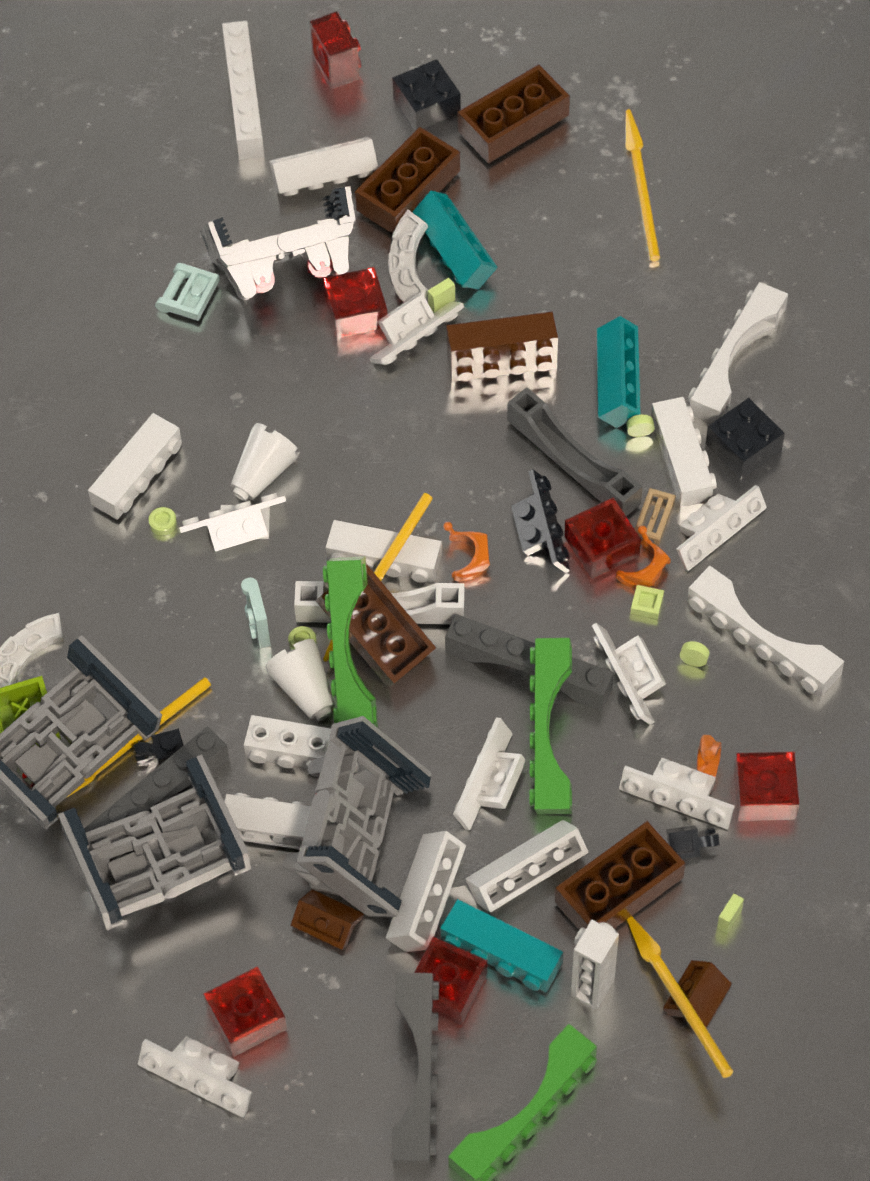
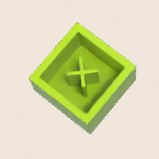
[0,676,61,747]

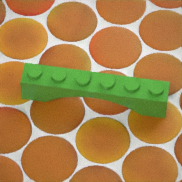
[323,556,378,727]
[529,638,572,814]
[448,1024,597,1181]

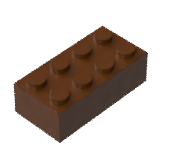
[458,64,570,163]
[355,127,460,234]
[446,311,558,382]
[315,564,436,687]
[555,821,685,930]

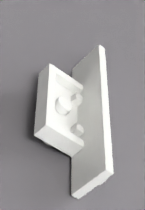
[369,293,464,365]
[676,485,767,571]
[177,493,286,552]
[592,623,666,725]
[453,717,526,830]
[619,758,735,830]
[138,1036,252,1118]

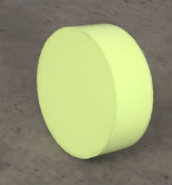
[626,414,655,437]
[149,507,177,535]
[288,626,317,650]
[680,641,710,667]

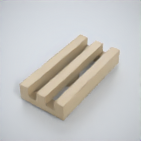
[633,488,676,545]

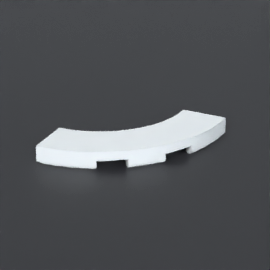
[388,210,429,303]
[0,613,64,688]

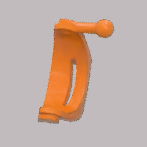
[443,522,490,582]
[616,525,671,589]
[697,735,722,777]

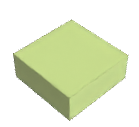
[428,278,455,313]
[630,585,664,620]
[717,894,744,934]

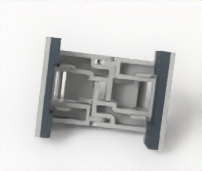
[58,755,251,930]

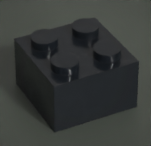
[392,59,461,131]
[705,397,785,479]

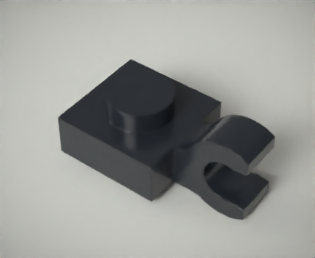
[133,728,184,765]
[666,825,720,859]

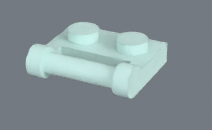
[155,263,219,321]
[241,577,271,649]

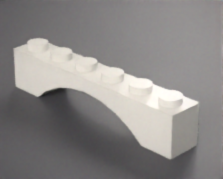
[222,21,264,160]
[687,282,788,423]
[687,566,844,697]
[294,581,465,624]

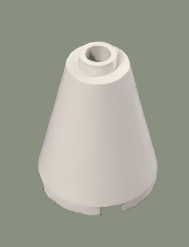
[230,423,300,501]
[265,639,335,721]

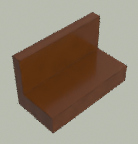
[290,889,364,950]
[663,960,732,1028]

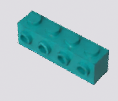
[412,191,498,290]
[597,316,641,428]
[440,899,564,993]

